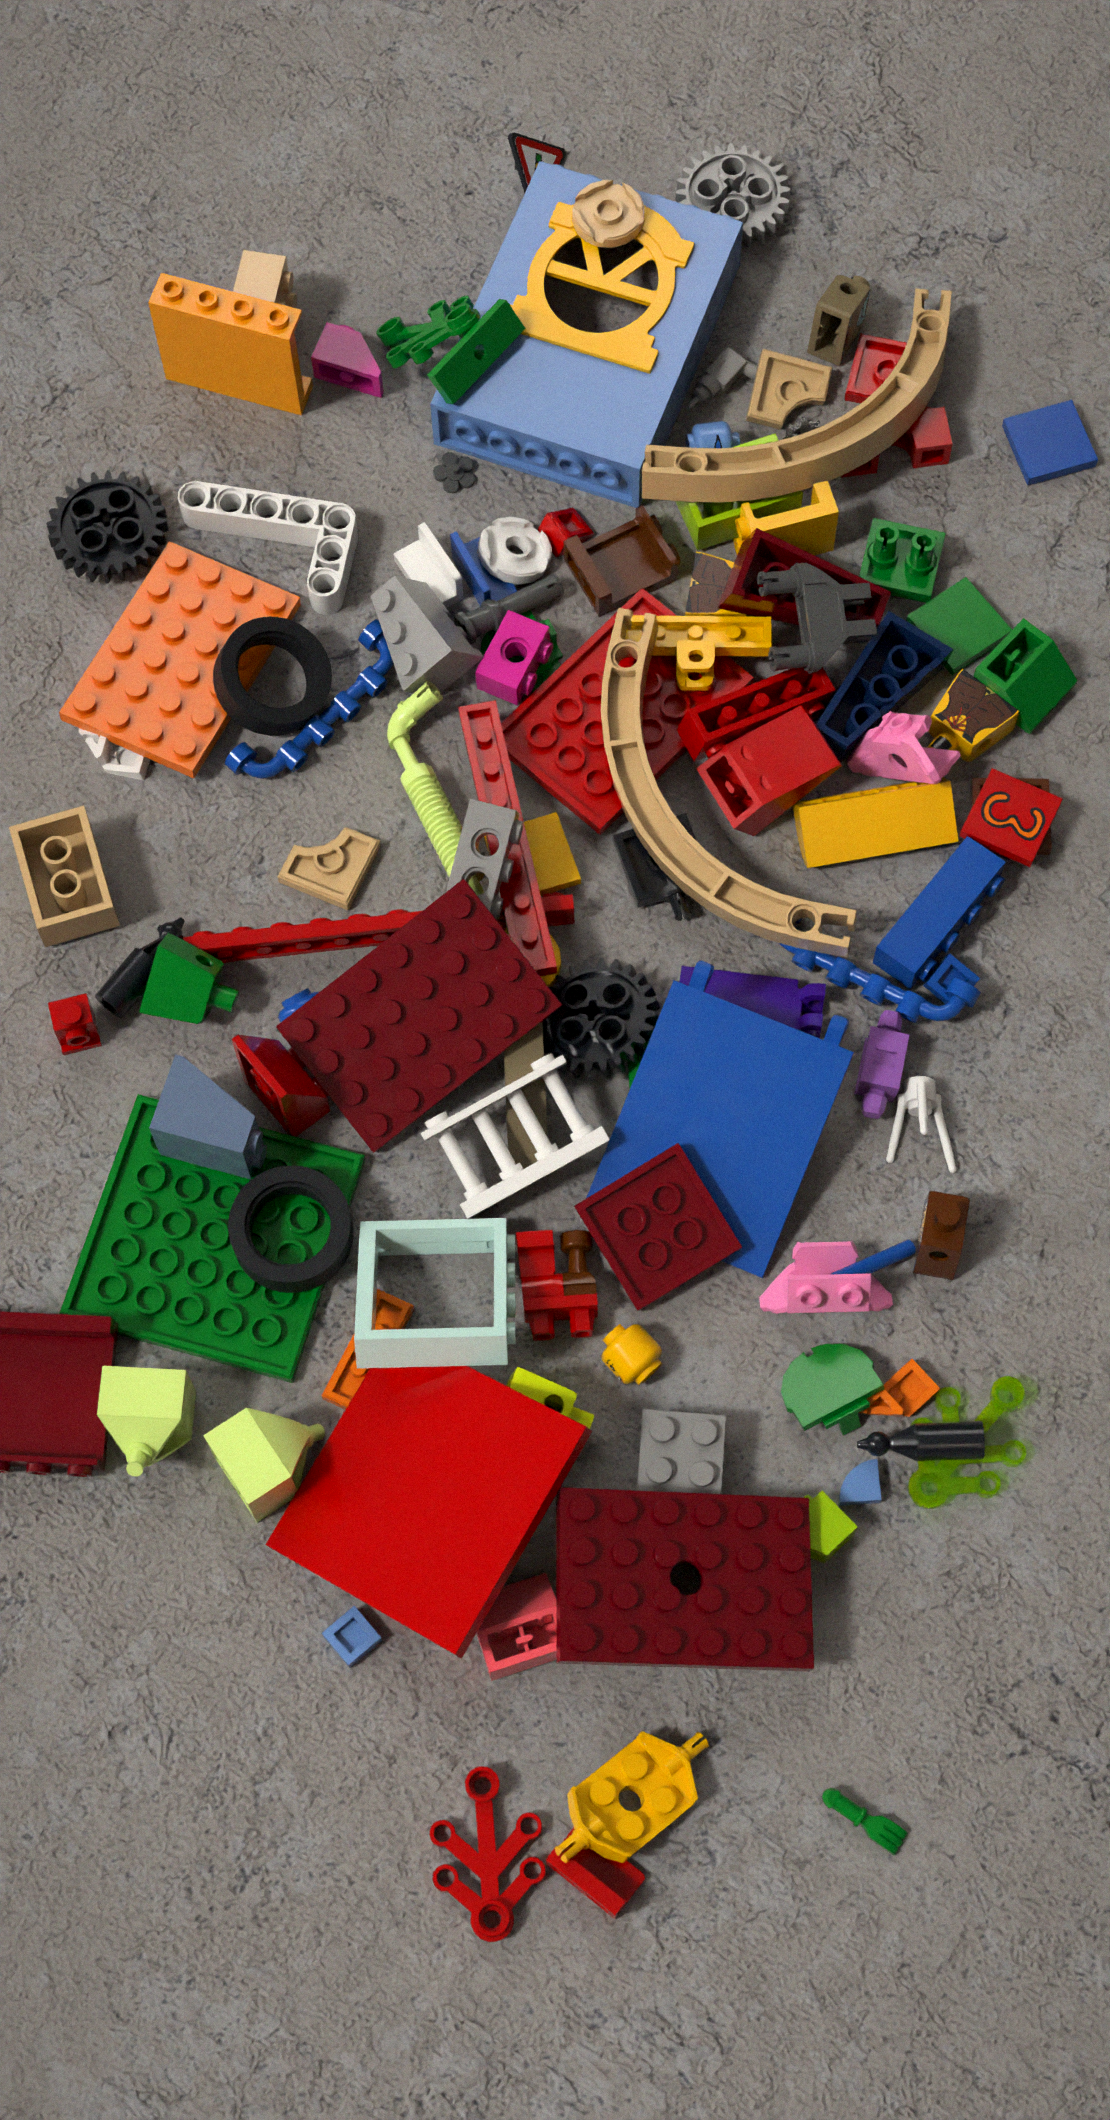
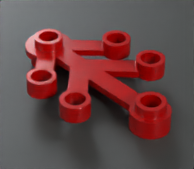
[429,1766,546,1942]

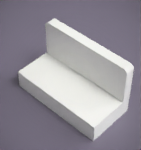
[393,522,464,608]

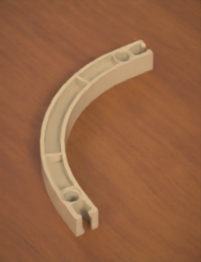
[642,288,952,503]
[601,608,857,958]

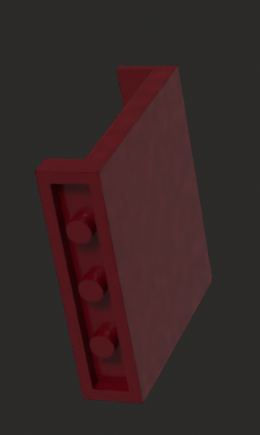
[0,1311,118,1477]

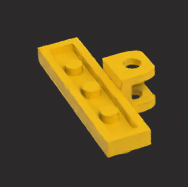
[625,615,772,691]

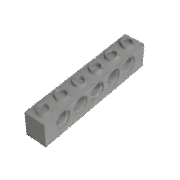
[446,799,524,921]

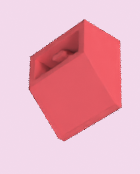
[476,1573,557,1681]

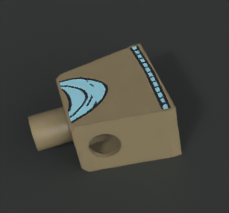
[807,275,871,366]

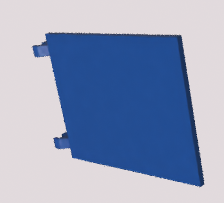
[586,961,854,1278]

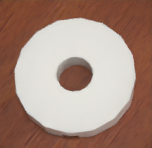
[477,517,552,584]

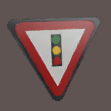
[508,132,566,193]

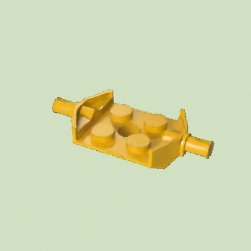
[555,1731,709,1863]

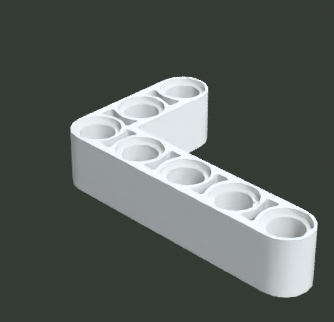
[178,481,358,615]

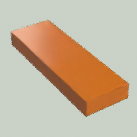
[322,1288,415,1410]

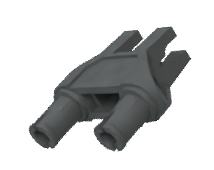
[757,562,877,673]

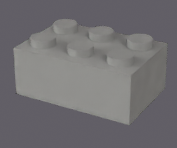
[637,1409,726,1494]

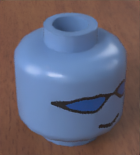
[686,421,740,448]

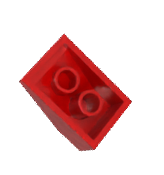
[231,1035,330,1137]

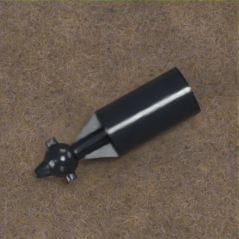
[95,917,185,1018]
[857,1421,985,1461]

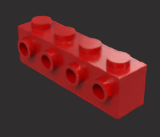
[677,667,836,762]

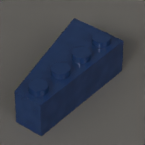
[816,611,954,763]

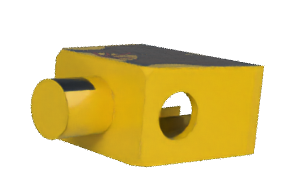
[685,551,747,616]
[927,669,1019,762]

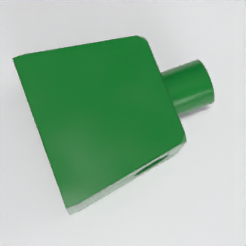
[139,933,239,1024]

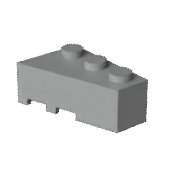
[371,575,484,696]

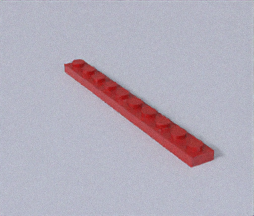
[183,892,575,963]

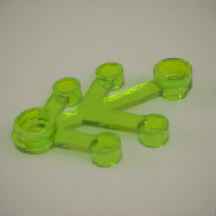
[908,1376,1026,1509]

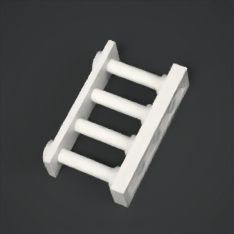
[421,1053,609,1219]

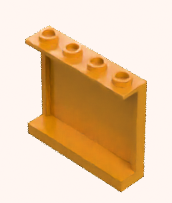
[148,273,313,415]

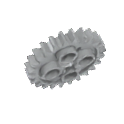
[675,143,791,247]

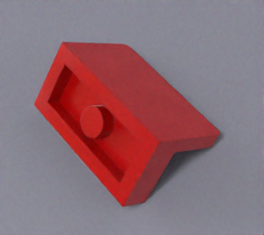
[546,1827,645,1919]

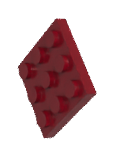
[574,1143,742,1311]

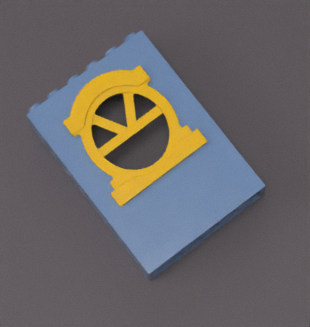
[430,161,743,508]

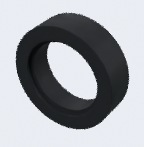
[213,616,332,736]
[228,1166,353,1293]

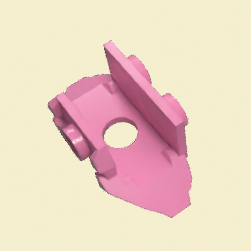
[847,711,961,784]
[759,1241,893,1314]

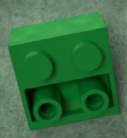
[974,618,1078,735]

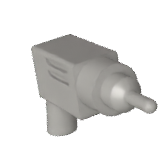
[687,346,758,409]

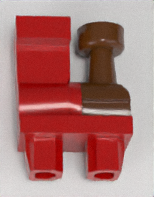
[516,1230,598,1341]

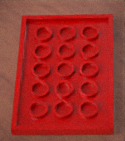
[501,588,754,835]

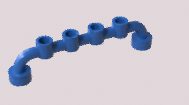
[225,619,394,779]
[779,918,981,1023]

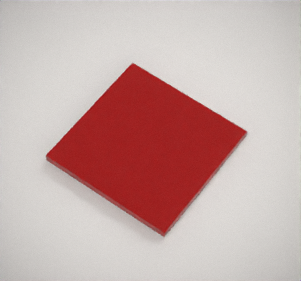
[265,1366,592,1659]

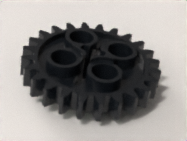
[47,470,169,583]
[542,958,661,1081]

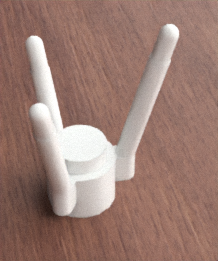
[886,1076,957,1173]

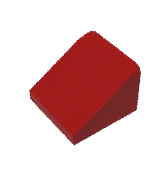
[537,507,594,557]

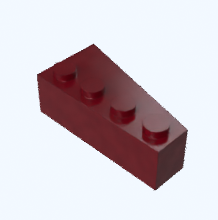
[717,528,891,627]

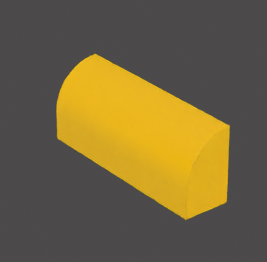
[793,777,959,868]

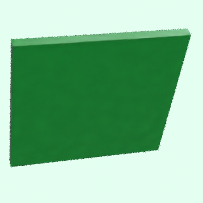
[59,1094,366,1383]

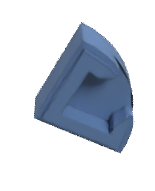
[839,1459,881,1506]

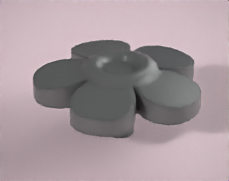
[433,452,474,493]

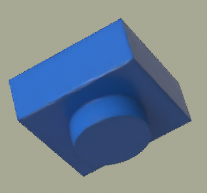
[923,954,980,1004]

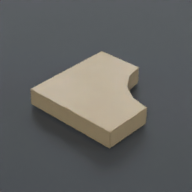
[746,349,833,430]
[278,827,381,910]

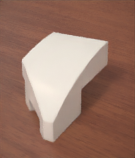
[79,728,150,780]

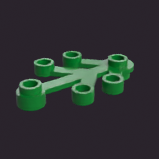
[376,295,481,368]

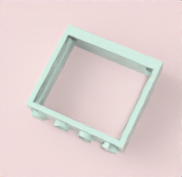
[354,1218,516,1369]

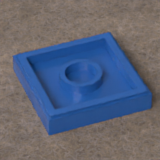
[1002,400,1098,486]

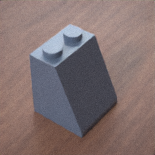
[149,1054,267,1179]

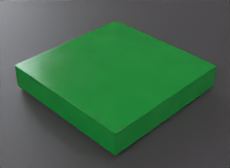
[906,577,1012,675]

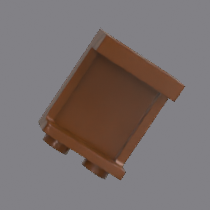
[564,505,681,617]

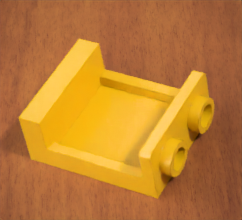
[734,480,839,555]

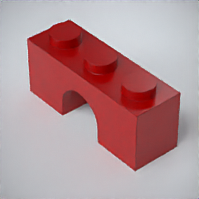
[840,406,953,478]

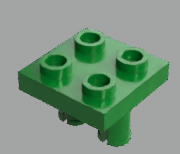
[859,518,946,603]

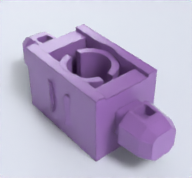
[854,1010,910,1119]

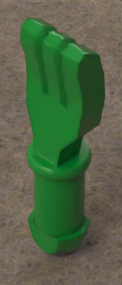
[822,1788,908,1856]

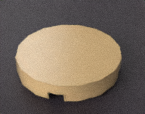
[572,180,644,248]

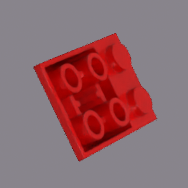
[697,705,842,836]

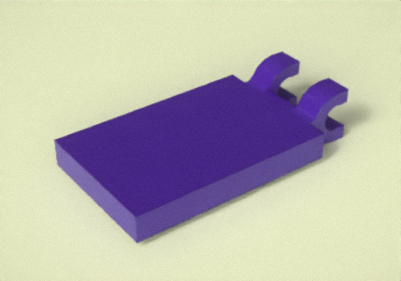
[679,966,826,1038]

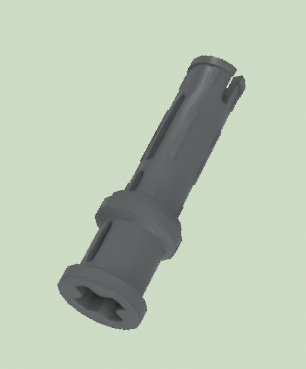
[454,574,564,645]

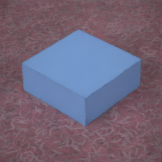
[322,1606,382,1668]

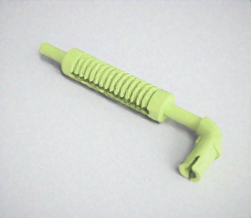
[387,681,485,895]

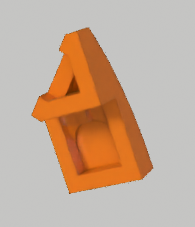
[859,1358,941,1417]

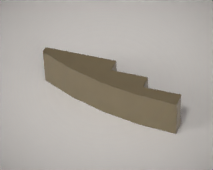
[504,1022,549,1177]

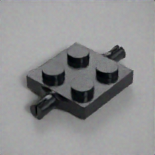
[613,813,697,921]

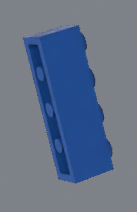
[872,836,1006,989]

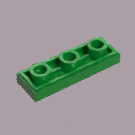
[427,299,526,404]

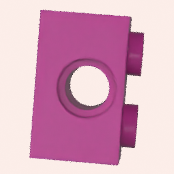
[475,610,553,706]

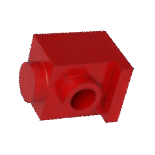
[48,993,102,1055]

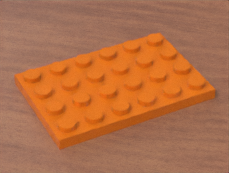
[59,541,301,779]

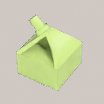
[97,1366,196,1477]
[203,1408,325,1523]

